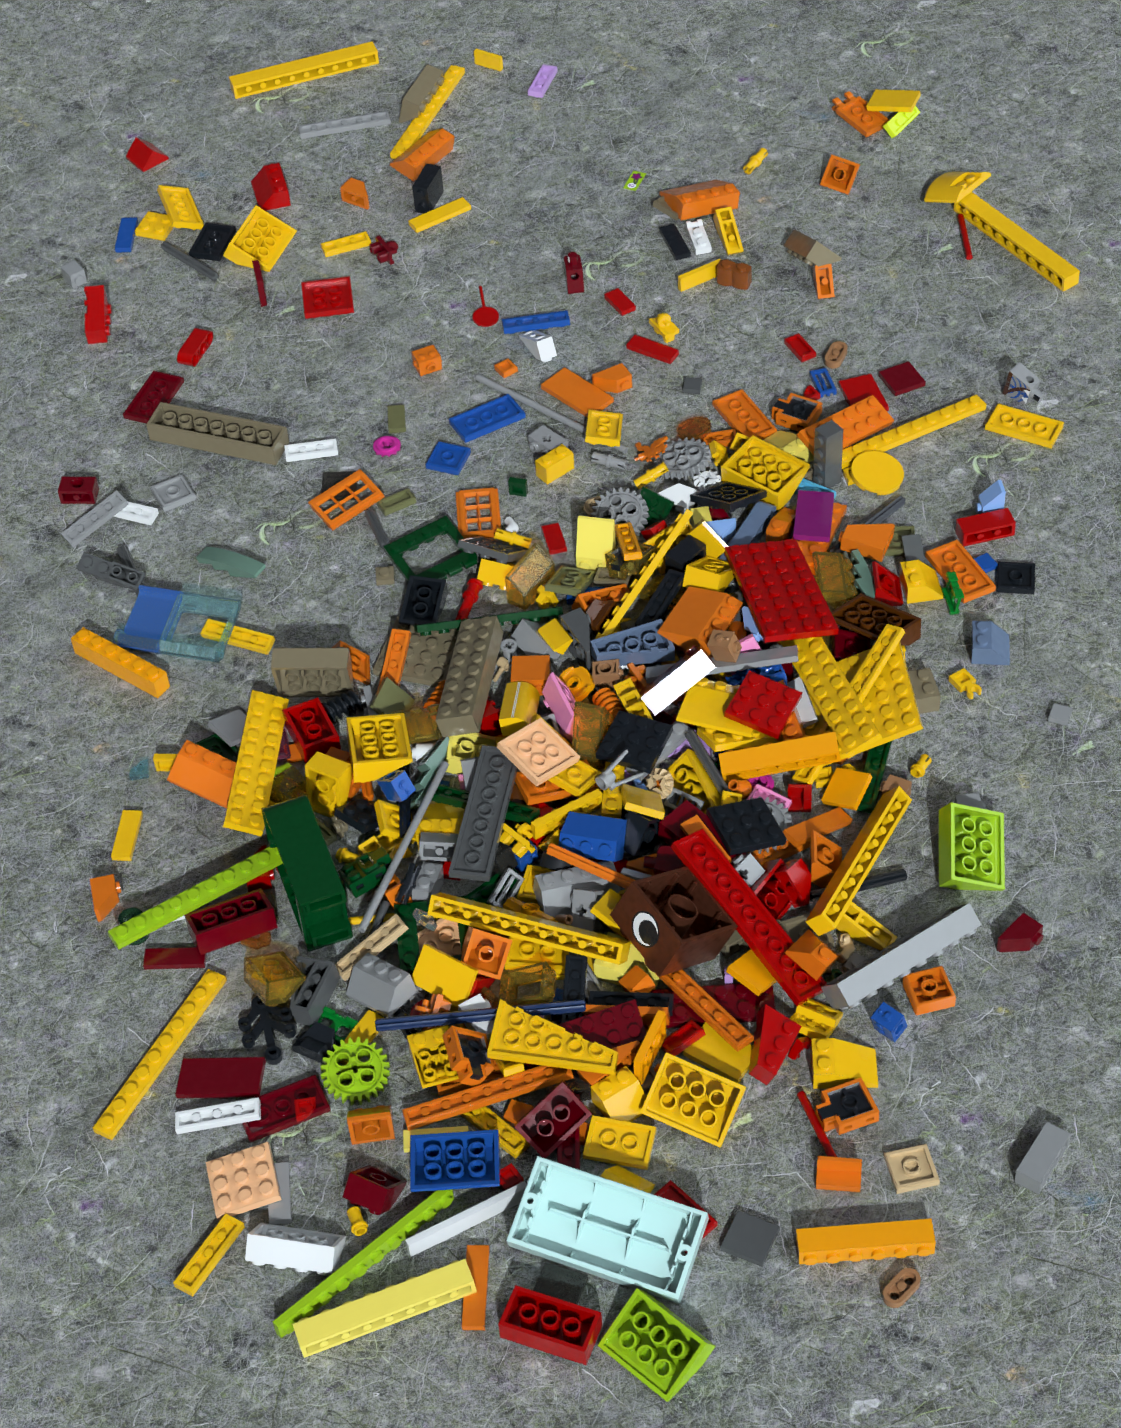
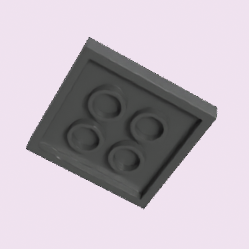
[458,536,528,564]

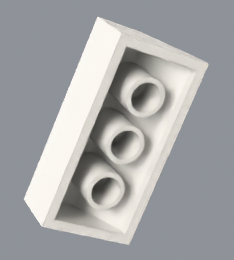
[245,1223,346,1276]

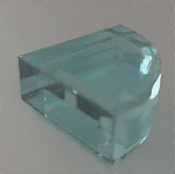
[129,759,149,781]

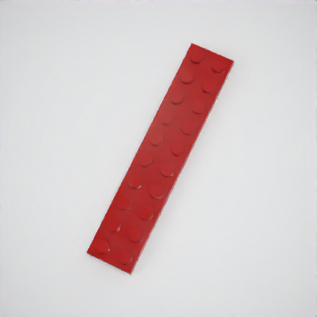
[671,828,827,1006]

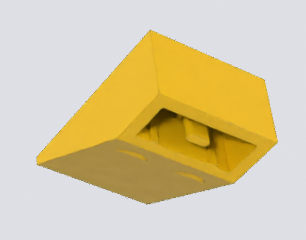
[407,1025,459,1089]

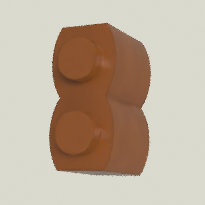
[717,259,752,290]

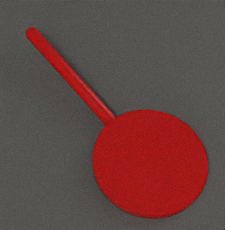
[473,286,499,327]

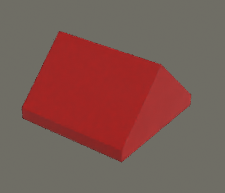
[126,137,169,172]
[871,561,904,606]

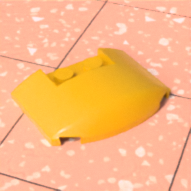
[924,171,991,203]

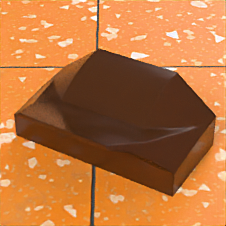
[585,599,617,636]

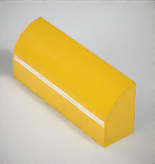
[499,682,540,736]

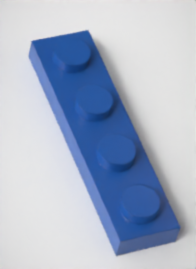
[502,310,570,334]

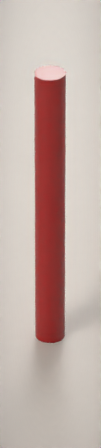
[957,214,973,260]
[797,1091,837,1157]

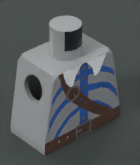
[1002,362,1045,405]

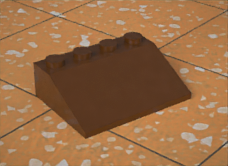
[831,593,921,646]

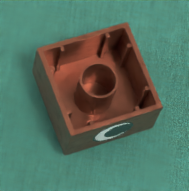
[610,866,738,977]

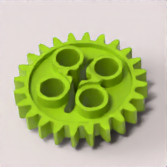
[320,1037,390,1105]

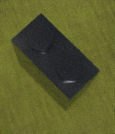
[412,164,444,214]

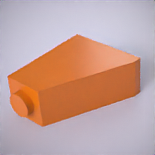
[838,524,895,562]

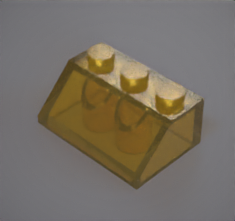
[505,543,555,610]
[812,551,857,610]
[572,701,613,769]
[392,704,442,744]
[244,951,306,1006]

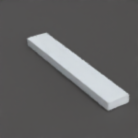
[405,1181,527,1257]

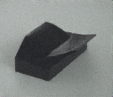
[292,1022,339,1065]

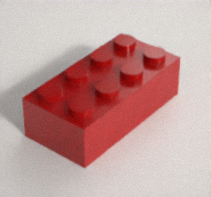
[498,1285,602,1365]

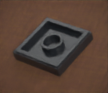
[997,561,1035,595]

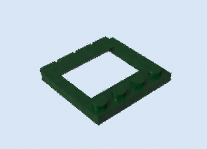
[383,516,477,582]
[394,895,479,974]

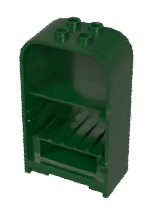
[261,795,353,952]

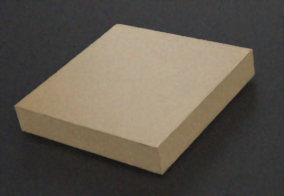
[884,1144,940,1194]

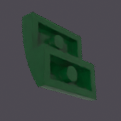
[629,487,674,529]

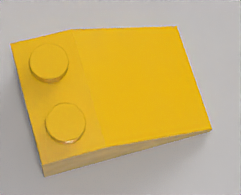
[682,556,735,592]
[305,751,352,818]
[811,1038,878,1089]

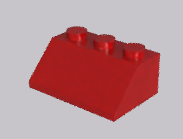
[251,163,291,211]
[750,858,792,920]

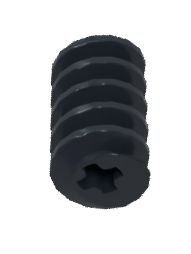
[321,690,363,723]

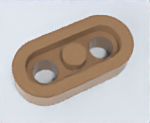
[825,341,848,369]
[883,1268,921,1308]

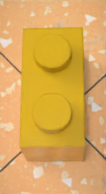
[535,444,574,485]

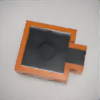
[772,393,822,432]
[442,1026,496,1086]
[815,1078,879,1135]

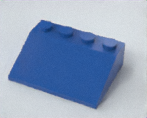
[410,1130,500,1192]

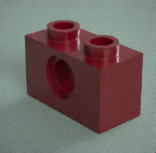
[58,476,99,504]

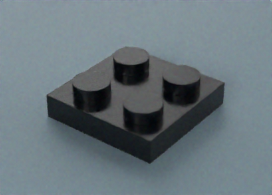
[334,798,379,834]

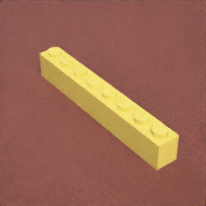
[292,1259,477,1358]

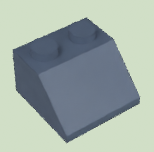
[971,621,1010,665]

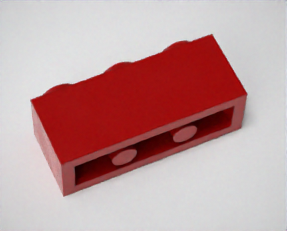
[955,508,1016,547]

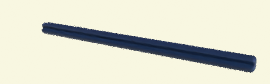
[375,999,586,1032]

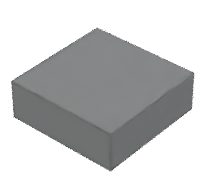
[1048,703,1073,726]

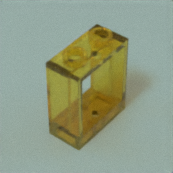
[498,961,557,1006]

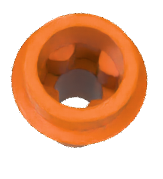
[728,779,752,799]

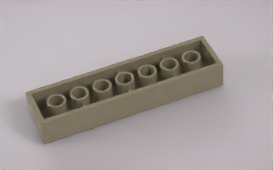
[146,402,289,465]
[435,616,503,737]

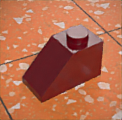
[997,913,1044,952]

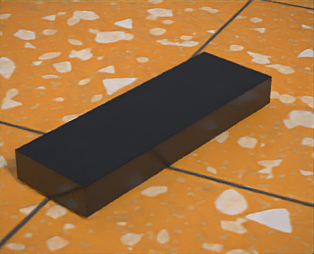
[659,224,691,261]

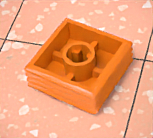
[902,966,956,1015]

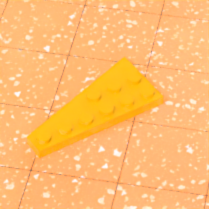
[487,999,618,1075]

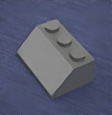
[346,953,417,1018]

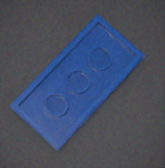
[449,394,526,443]

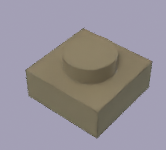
[376,566,395,586]

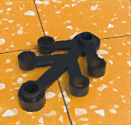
[238,995,296,1065]

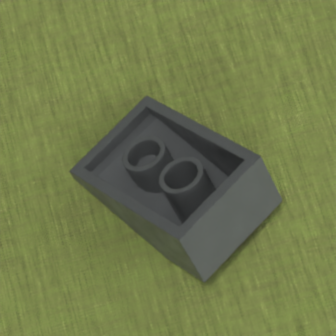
[560,608,592,673]

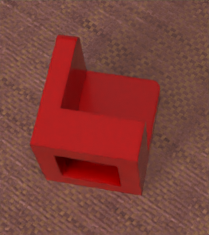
[787,784,812,812]

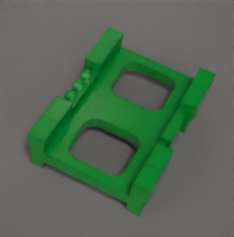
[941,572,964,615]
[309,1006,358,1046]

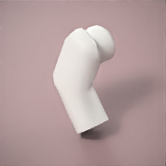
[504,516,519,533]

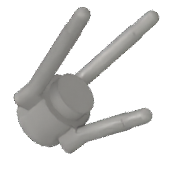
[595,749,643,791]

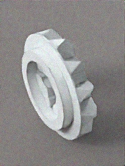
[693,469,722,491]

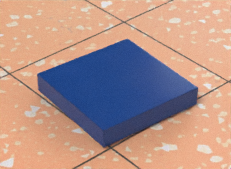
[425,441,471,476]

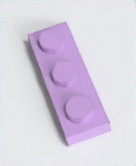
[528,64,557,98]

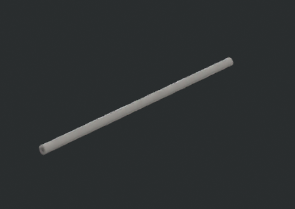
[475,374,628,454]
[358,761,449,933]

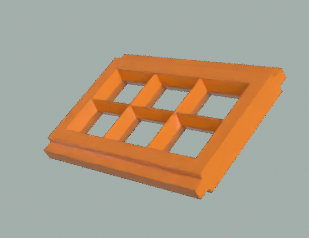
[308,469,384,531]
[456,487,501,539]

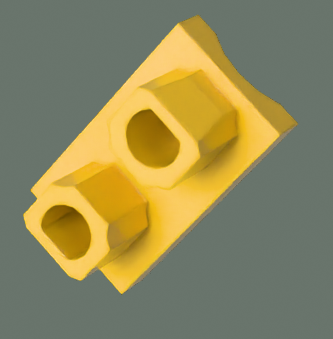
[649,313,679,343]
[499,823,536,858]

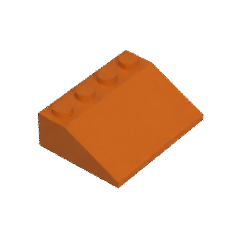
[659,180,740,220]
[657,586,743,657]

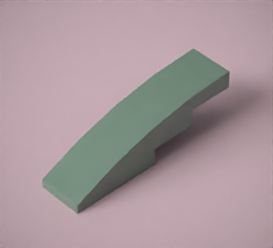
[196,546,266,578]
[850,549,875,599]
[411,737,449,811]

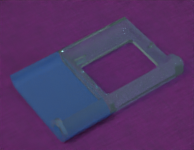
[113,585,241,663]

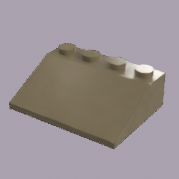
[271,647,354,697]

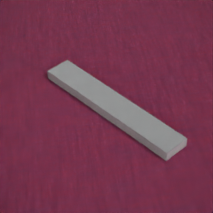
[298,111,391,139]

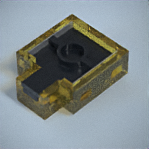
[605,543,657,580]

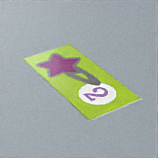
[623,171,647,191]

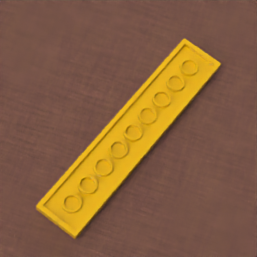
[780,637,882,759]
[223,690,289,837]

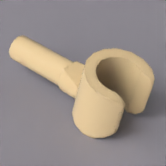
[493,657,510,682]

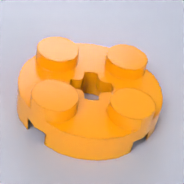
[559,666,595,704]

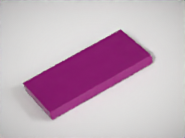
[793,490,834,542]

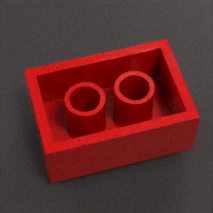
[282,697,341,764]

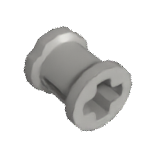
[500,639,518,664]

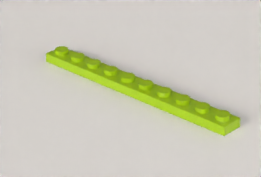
[108,847,283,950]
[272,1189,454,1338]

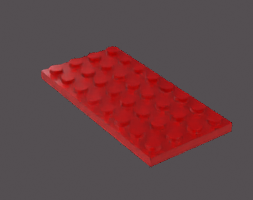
[724,539,839,643]

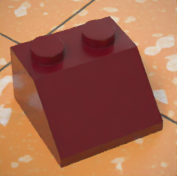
[342,1165,407,1215]

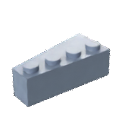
[590,619,675,666]

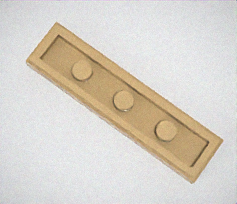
[335,914,409,981]

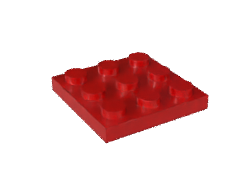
[301,276,354,319]
[724,670,802,739]

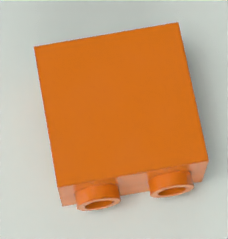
[511,655,551,696]

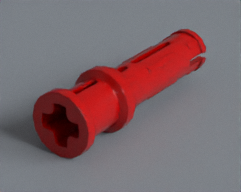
[455,578,483,620]

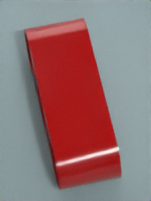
[177,328,213,367]

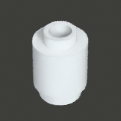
[412,743,435,762]

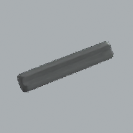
[365,508,389,549]

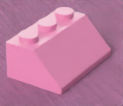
[542,672,590,743]

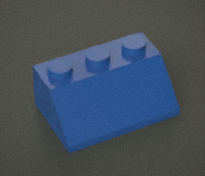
[559,811,627,862]

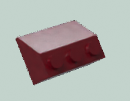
[514,1079,592,1158]

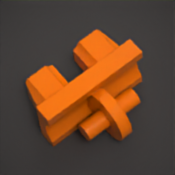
[623,663,649,694]
[414,994,452,1031]

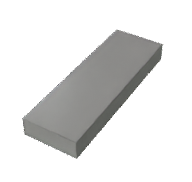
[268,1162,292,1225]

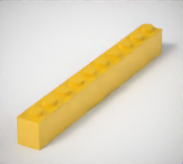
[229,41,379,99]
[953,192,1080,292]
[805,786,912,936]
[427,892,631,965]

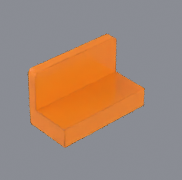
[816,1156,862,1192]

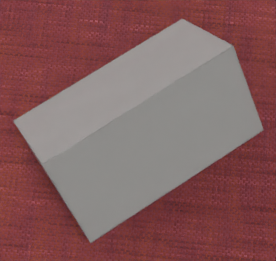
[510,619,560,659]

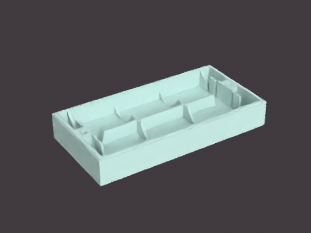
[506,1156,709,1304]

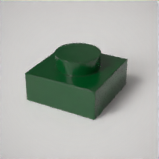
[508,477,528,497]

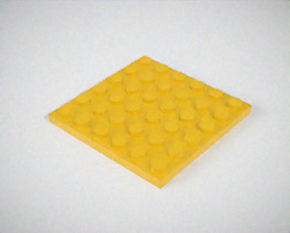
[792,642,923,767]

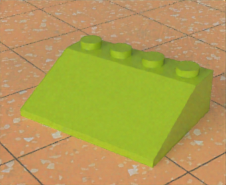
[939,802,1005,891]
[597,1288,716,1402]

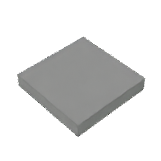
[150,474,197,512]
[208,709,246,747]

